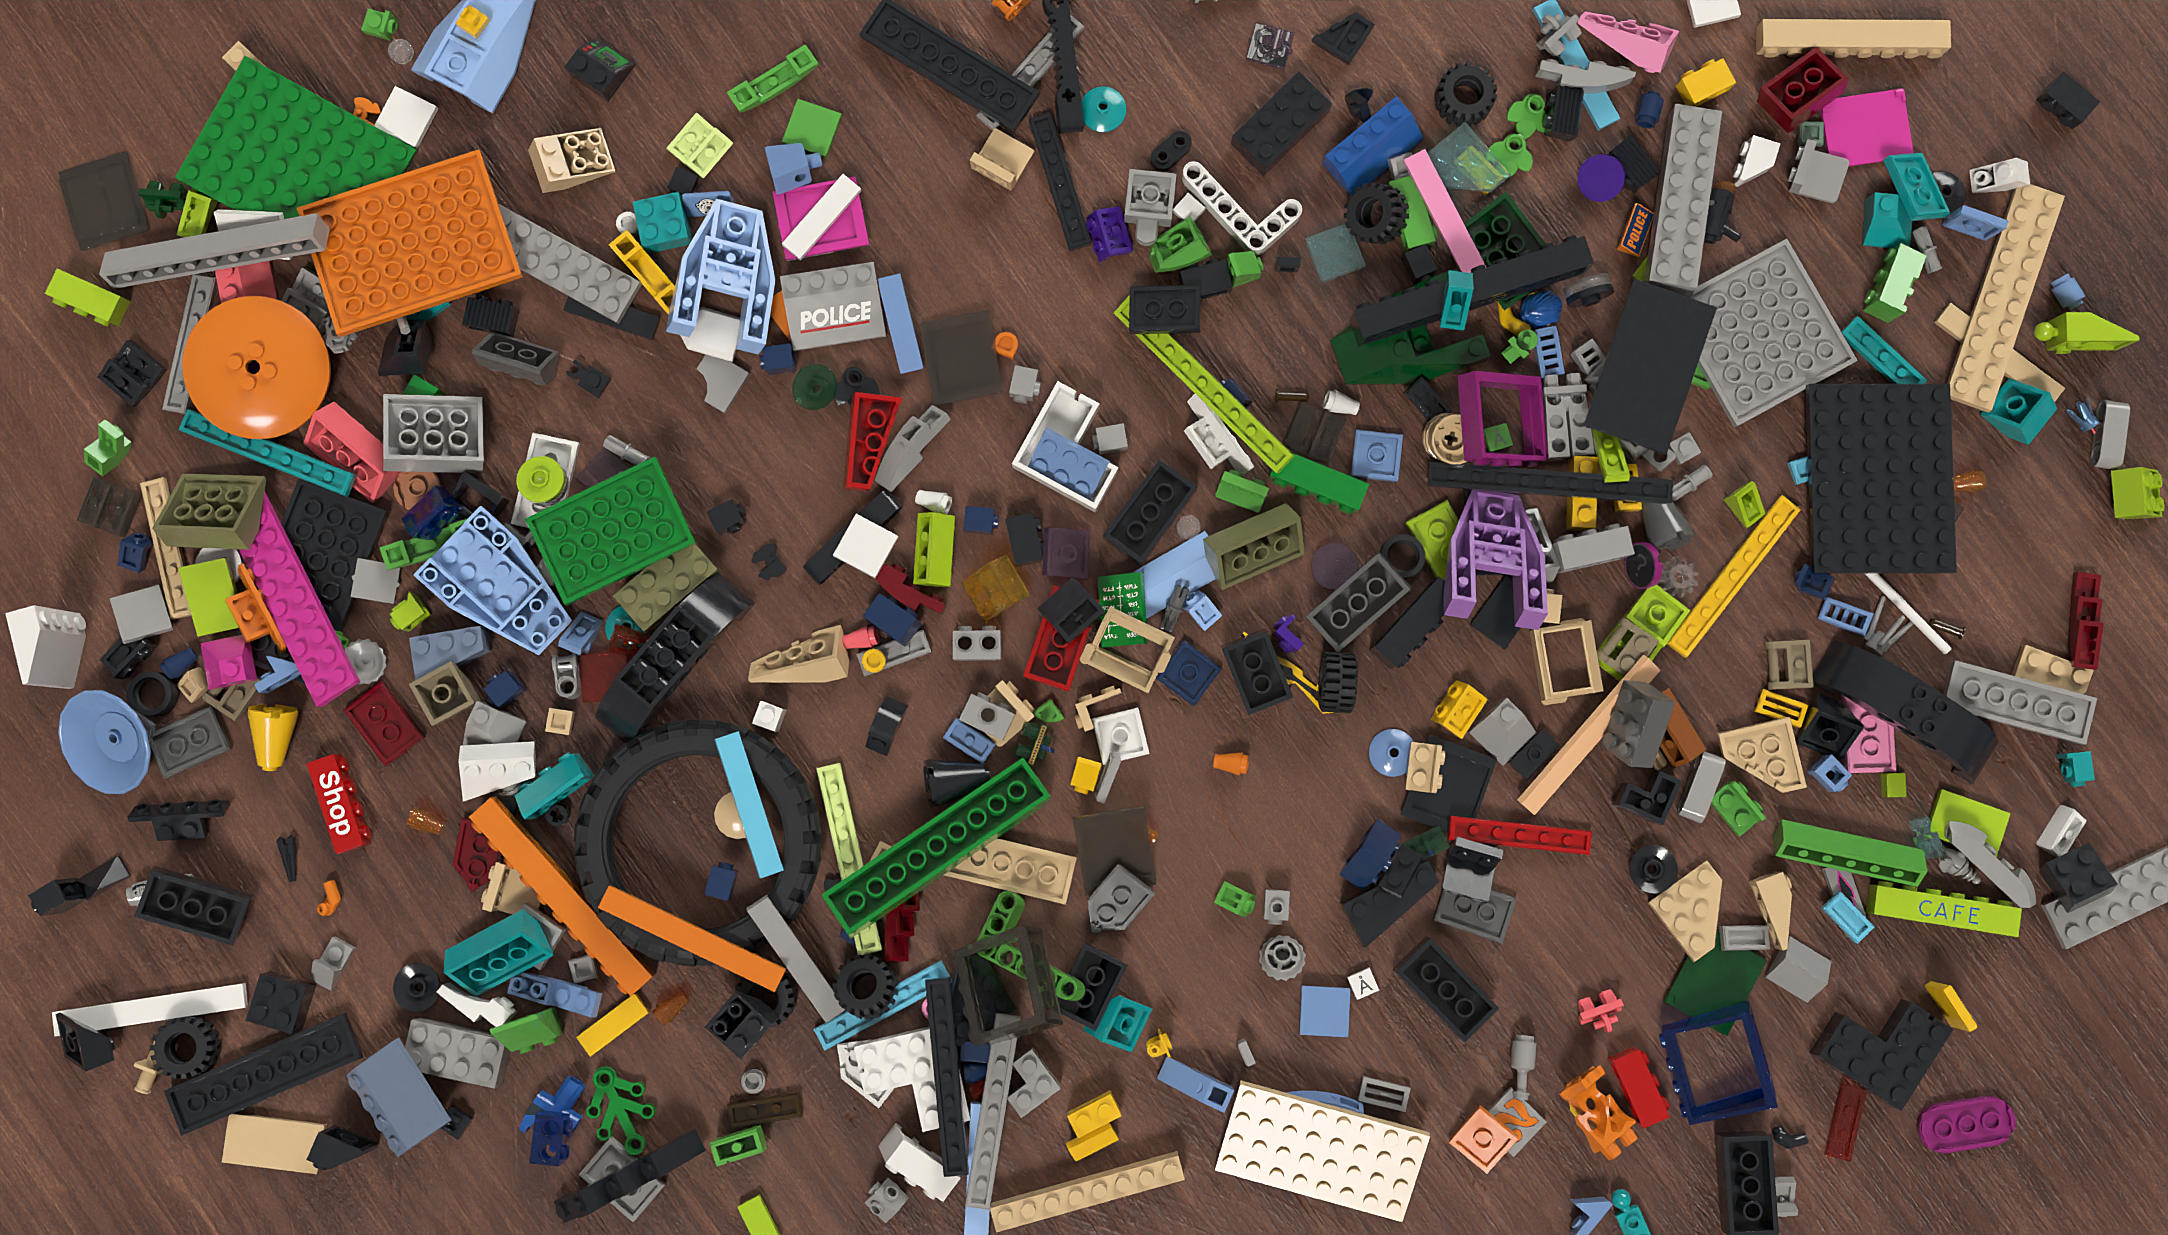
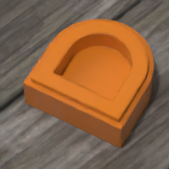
[991,332,1018,360]

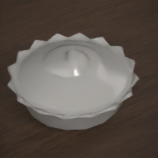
[344,639,387,685]
[1259,935,1306,981]

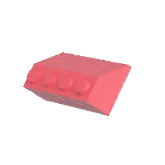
[215,261,278,303]
[303,402,400,504]

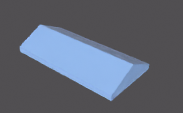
[1132,531,1215,618]

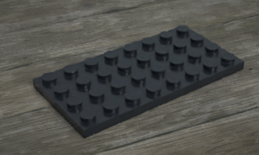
[237,479,389,684]

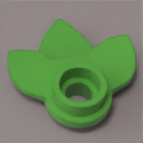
[1506,94,1547,139]
[1485,134,1533,179]

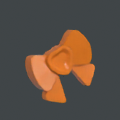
[353,97,381,126]

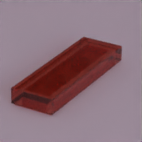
[1824,1083,1867,1162]

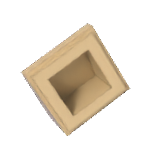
[177,667,209,703]

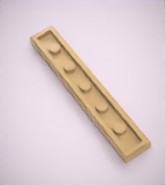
[1934,303,2065,402]
[140,477,192,620]

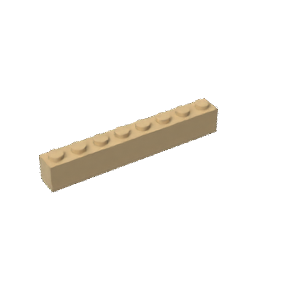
[1756,19,1951,58]
[990,1151,1185,1232]

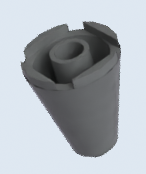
[1642,502,1696,554]

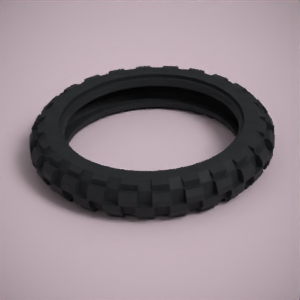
[573,720,822,967]

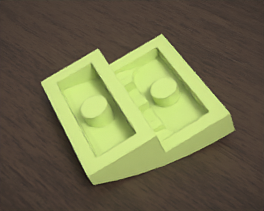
[666,113,733,179]

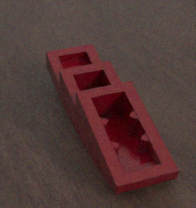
[2070,572,2104,670]
[885,892,920,963]

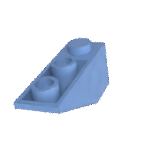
[1157,1056,1234,1113]

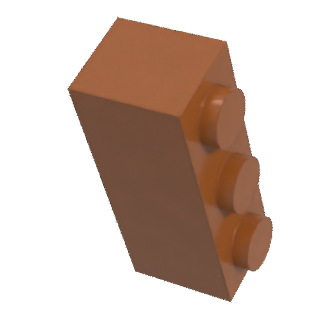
[1660,688,1707,768]

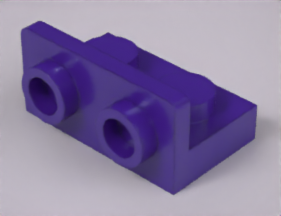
[1086,206,1133,262]

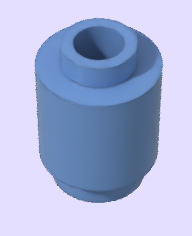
[2050,273,2085,310]

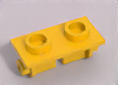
[1146,1029,1173,1058]

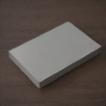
[579,1136,667,1222]

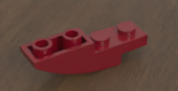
[876,563,946,615]

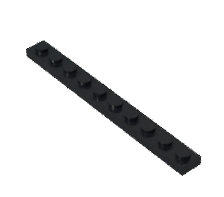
[1427,462,1674,505]

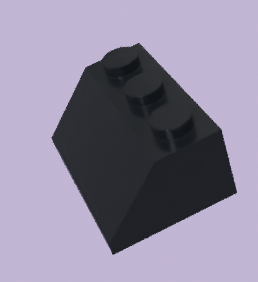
[1052,941,1128,1031]

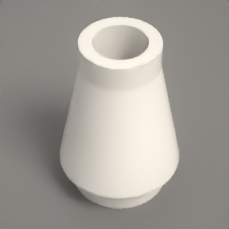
[1323,390,1360,415]
[915,490,952,514]

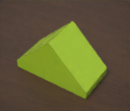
[1724,481,1765,528]

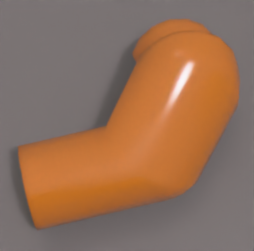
[317,880,341,916]

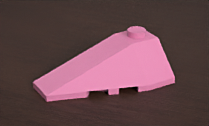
[1578,12,1679,73]

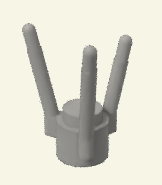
[1864,595,1913,656]

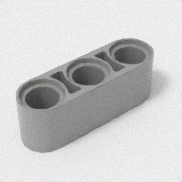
[2090,400,2130,470]
[1677,751,1726,823]

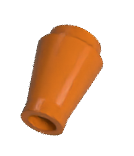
[1213,752,1249,776]

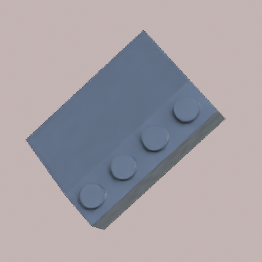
[346,1038,451,1157]

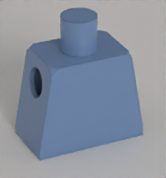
[764,143,823,195]

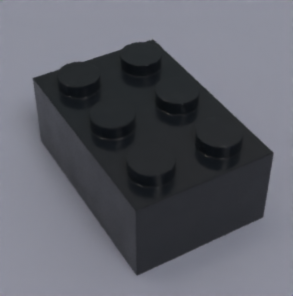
[1221,628,1293,715]

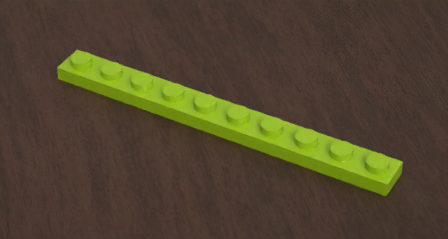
[1114,296,1294,474]

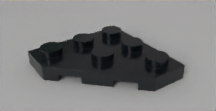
[951,949,1016,1047]

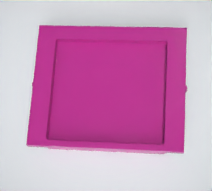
[772,177,869,261]

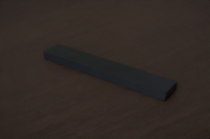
[1028,112,1092,252]

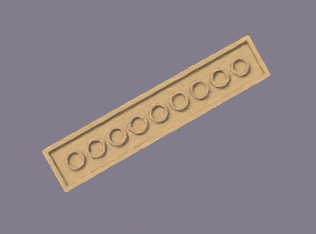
[1947,184,2065,412]

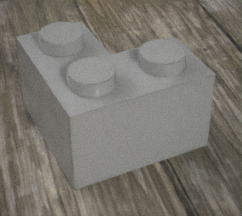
[1007,1046,1061,1118]

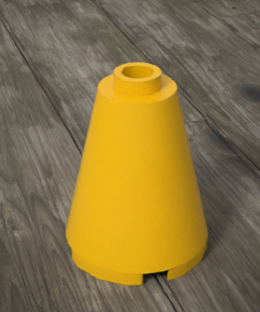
[247,704,298,771]

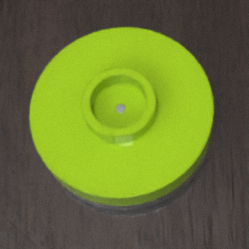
[516,456,569,507]

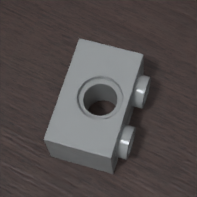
[959,692,1015,741]

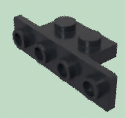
[127,799,230,841]

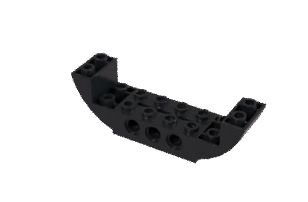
[595,573,755,743]

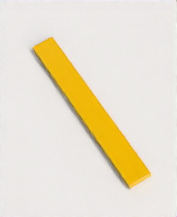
[1667,495,1801,658]

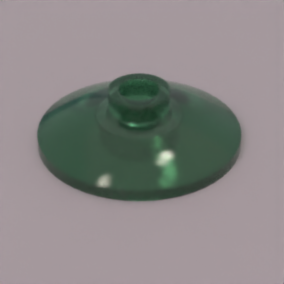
[792,364,837,410]

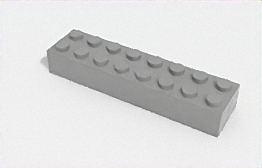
[1644,104,1722,298]

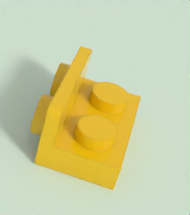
[1431,680,1488,739]

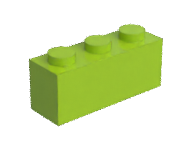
[45,269,131,327]
[913,512,955,587]

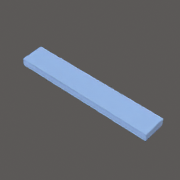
[964,1102,990,1235]

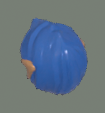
[1518,290,1563,330]

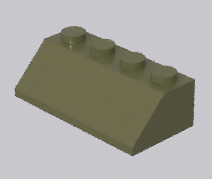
[1203,503,1305,590]

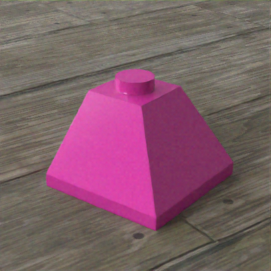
[200,635,257,690]

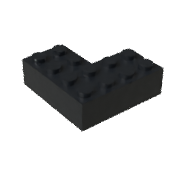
[1809,999,1953,1111]

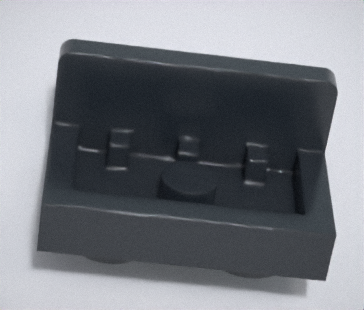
[100,637,156,680]

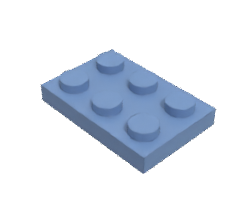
[1028,428,1110,500]

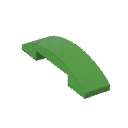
[727,45,818,113]
[380,518,468,570]

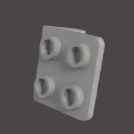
[1788,139,1849,204]

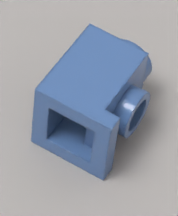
[1807,755,1852,792]

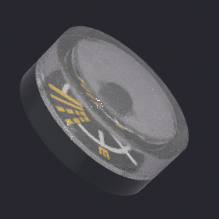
[1563,273,1614,308]

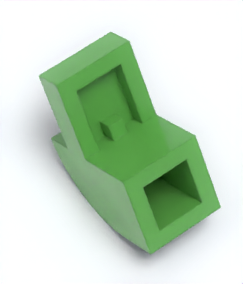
[84,420,131,477]

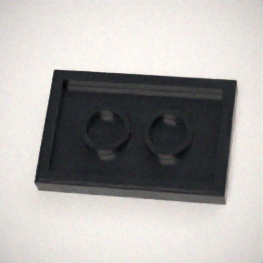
[1129,285,1201,334]

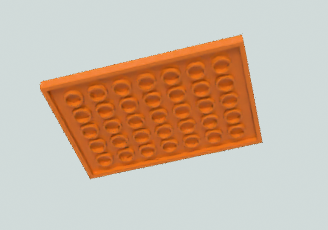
[297,149,523,338]

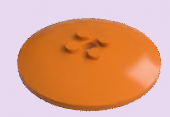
[182,296,331,439]

